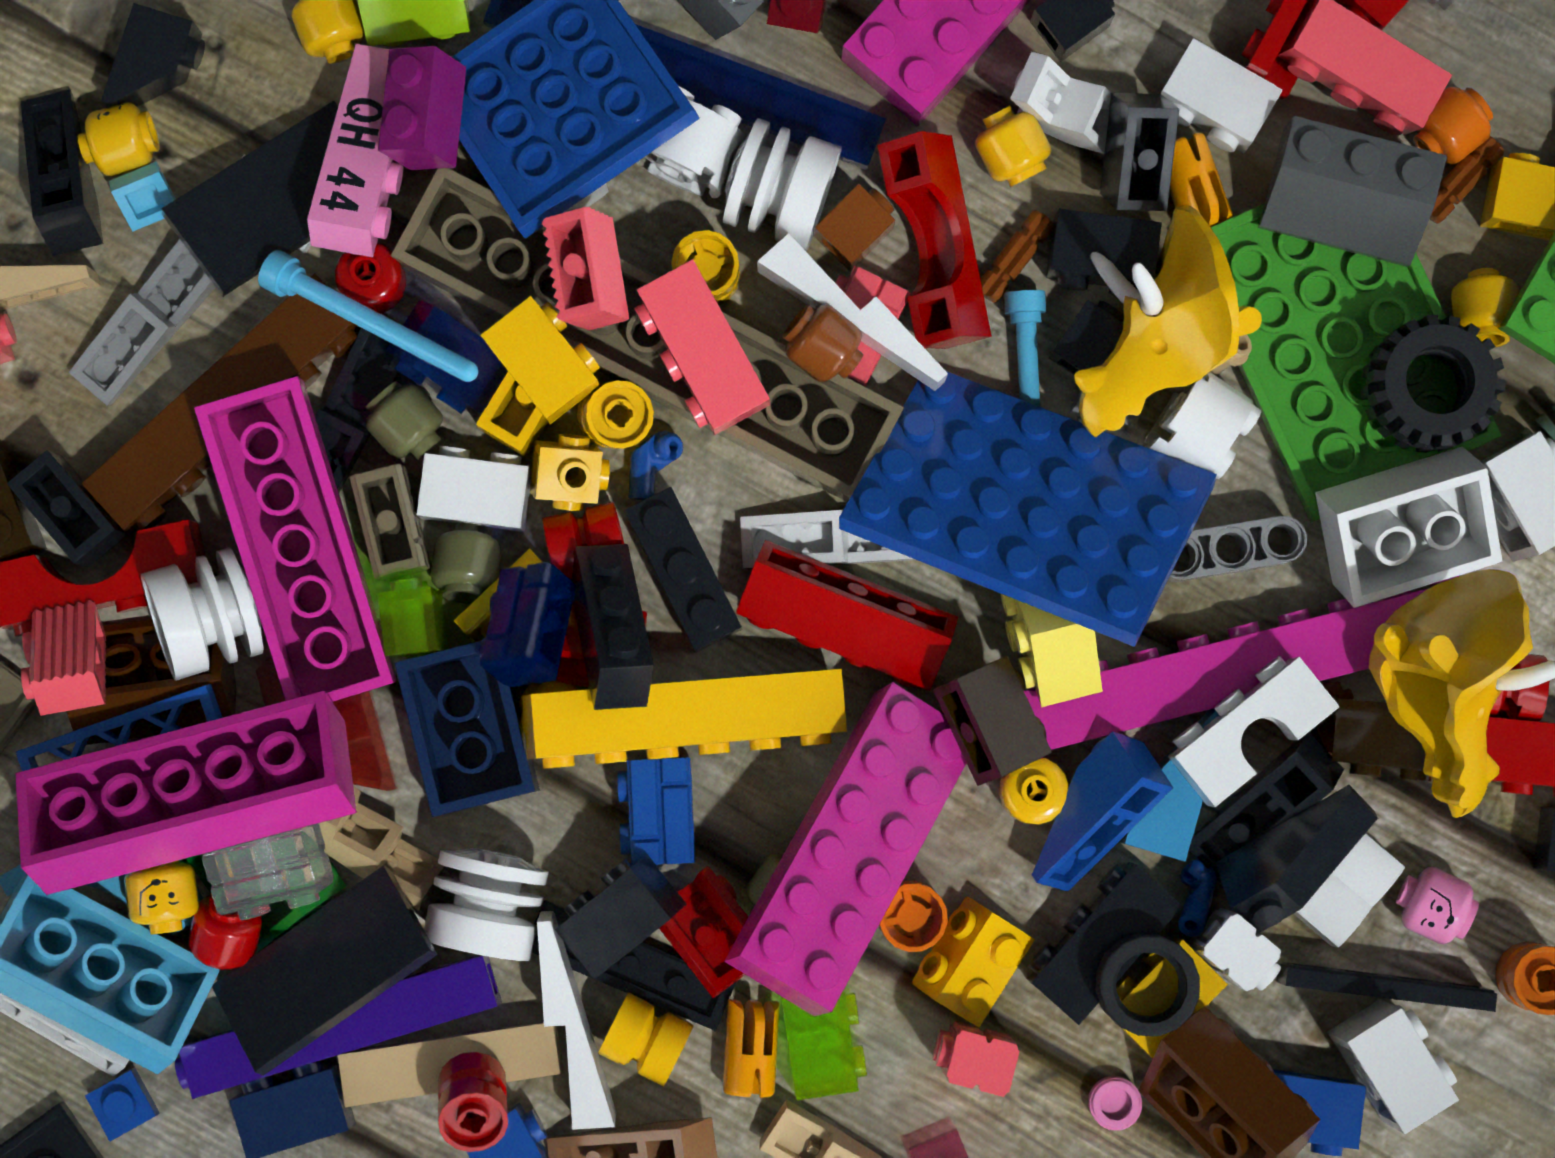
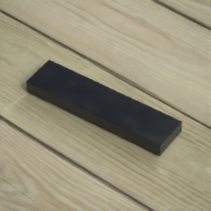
[532,900,736,1031]
[1276,962,1497,1012]

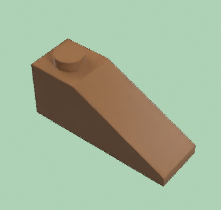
[546,1117,717,1158]

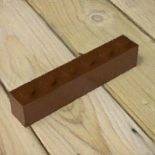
[81,273,361,533]

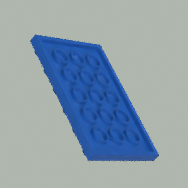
[839,371,1217,647]

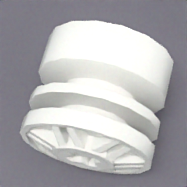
[723,118,842,251]
[141,547,264,681]
[424,848,549,961]

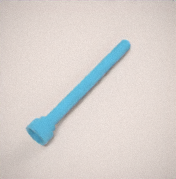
[258,250,479,382]
[1004,290,1046,407]

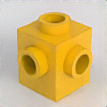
[530,434,610,511]

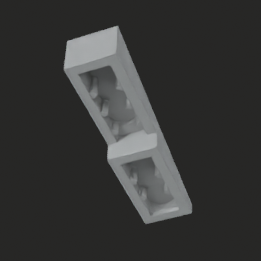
[69,239,216,406]

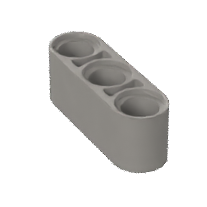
[1167,516,1307,582]

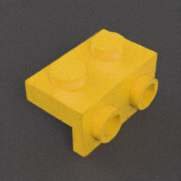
[912,896,1035,1028]

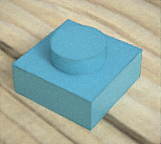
[109,161,176,232]

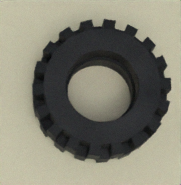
[1360,314,1506,453]

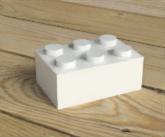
[1315,446,1503,608]

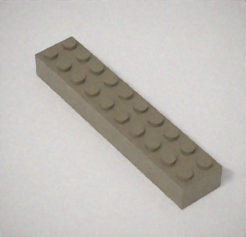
[391,168,904,502]

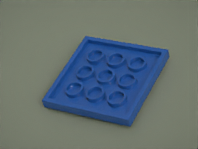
[452,0,700,238]

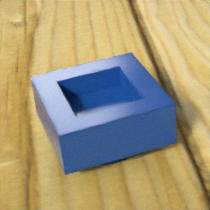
[85,1068,160,1142]

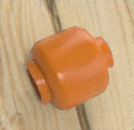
[1413,87,1493,164]

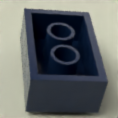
[395,637,540,817]

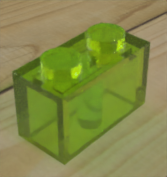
[377,578,449,660]
[781,990,867,1101]

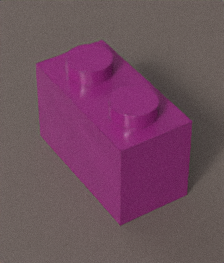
[378,46,467,170]

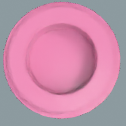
[1088,1076,1142,1130]

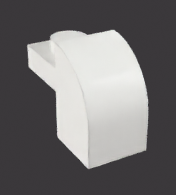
[1010,51,1111,154]

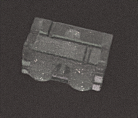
[202,823,334,920]

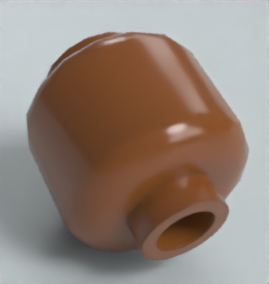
[783,303,863,382]

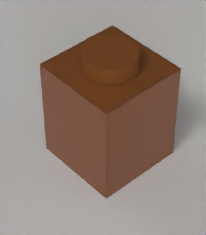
[814,184,895,272]

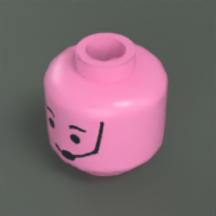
[1395,866,1479,945]

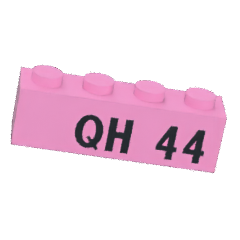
[307,44,403,257]

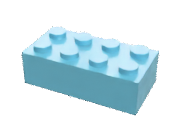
[0,874,220,1075]

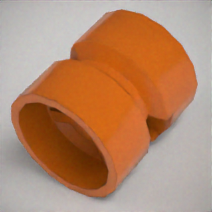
[879,880,948,952]
[1495,942,1555,1015]

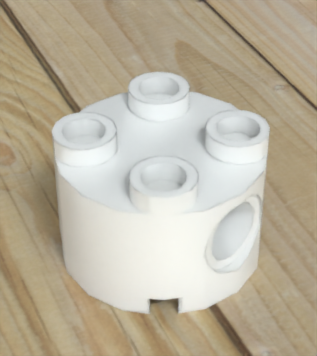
[636,86,746,198]
[1144,372,1261,479]

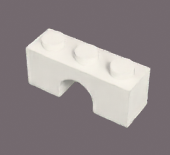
[1168,656,1340,807]

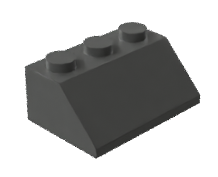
[1258,116,1447,267]

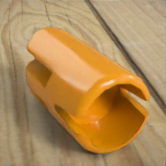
[1169,133,1234,227]
[723,999,780,1098]

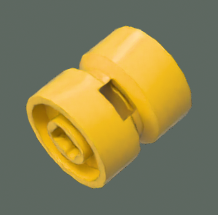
[671,230,740,306]
[577,380,654,449]
[598,992,694,1087]

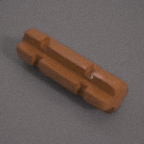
[1430,136,1505,224]
[980,210,1054,303]

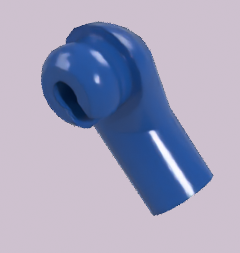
[628,431,683,500]
[1178,859,1218,937]

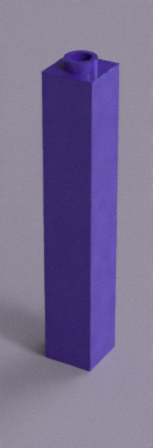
[175,955,502,1099]

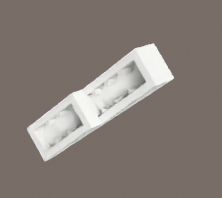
[757,233,948,391]
[740,510,915,569]
[537,911,617,1130]

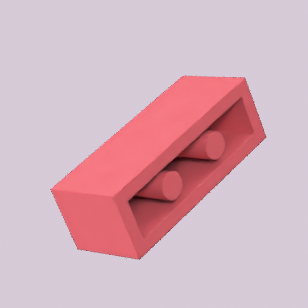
[1277,0,1452,136]
[634,259,770,435]

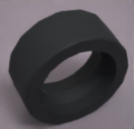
[1095,933,1200,1036]

